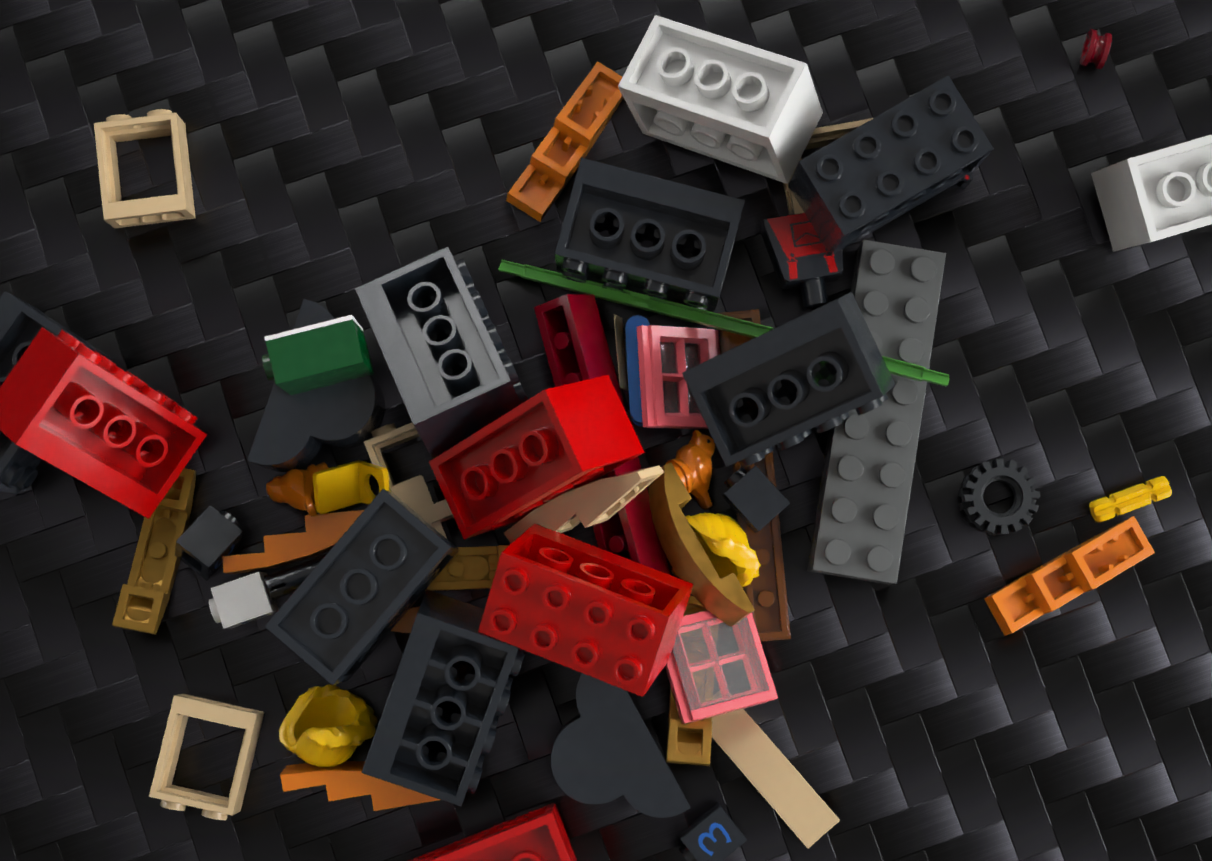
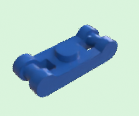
[625,315,650,427]

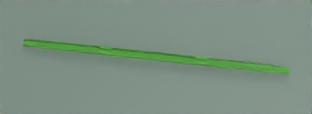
[498,259,950,387]

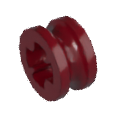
[1080,29,1112,70]

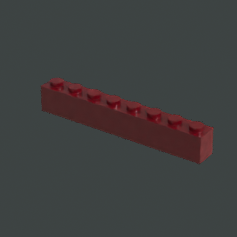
[534,294,671,575]

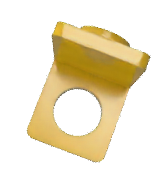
[313,460,390,514]

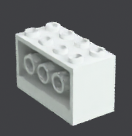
[618,15,823,184]
[1091,134,1212,252]

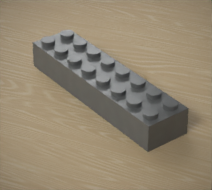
[807,240,946,585]

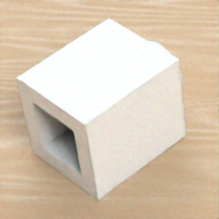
[209,572,279,629]

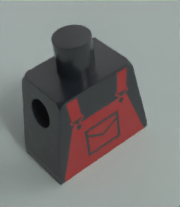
[760,213,843,308]

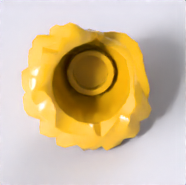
[672,512,761,587]
[279,684,378,768]

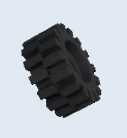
[958,459,1040,535]

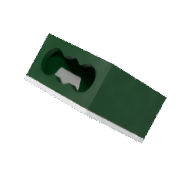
[262,315,374,395]

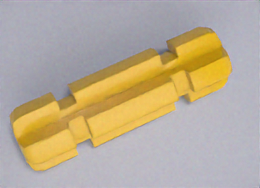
[1089,476,1172,522]

